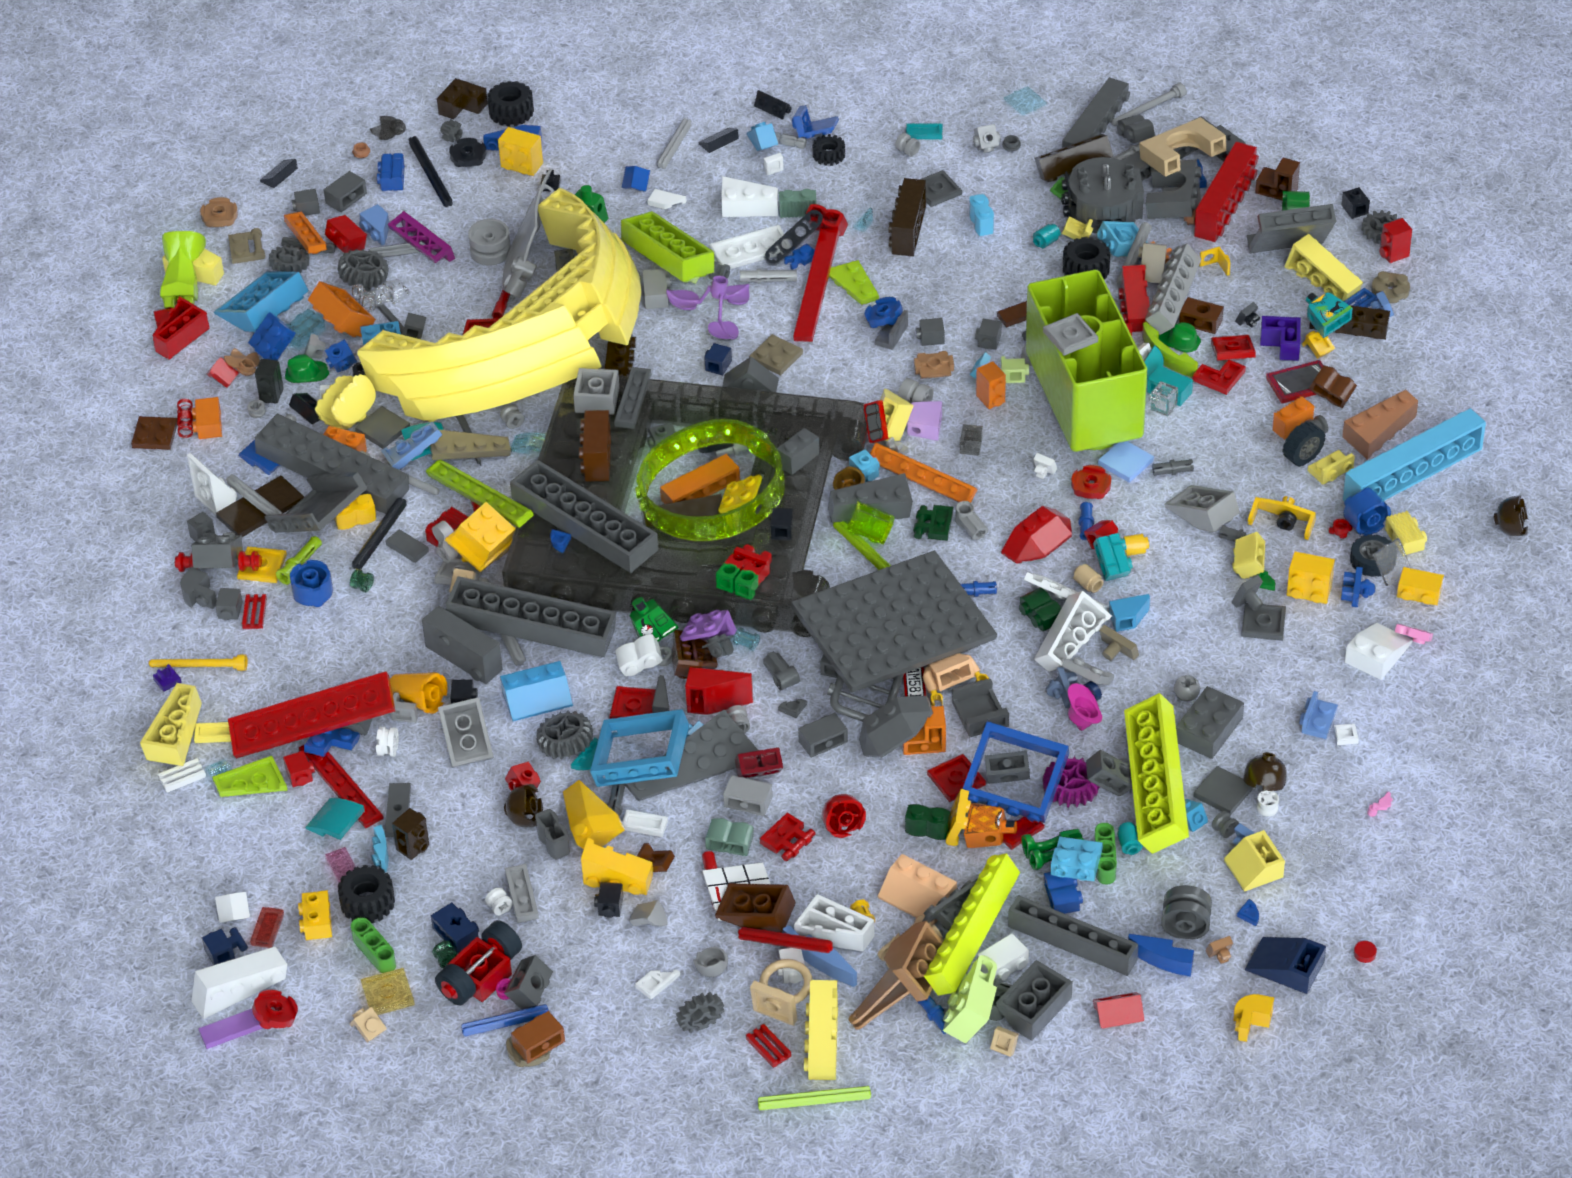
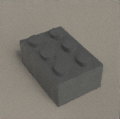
[1176,686,1244,759]

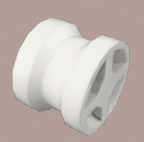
[1257,790,1279,816]
[485,888,513,916]

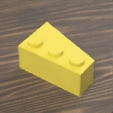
[162,248,224,286]

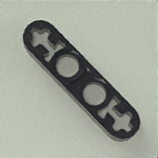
[765,210,823,266]

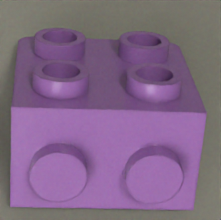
[680,610,737,641]

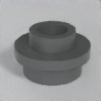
[1002,135,1021,151]

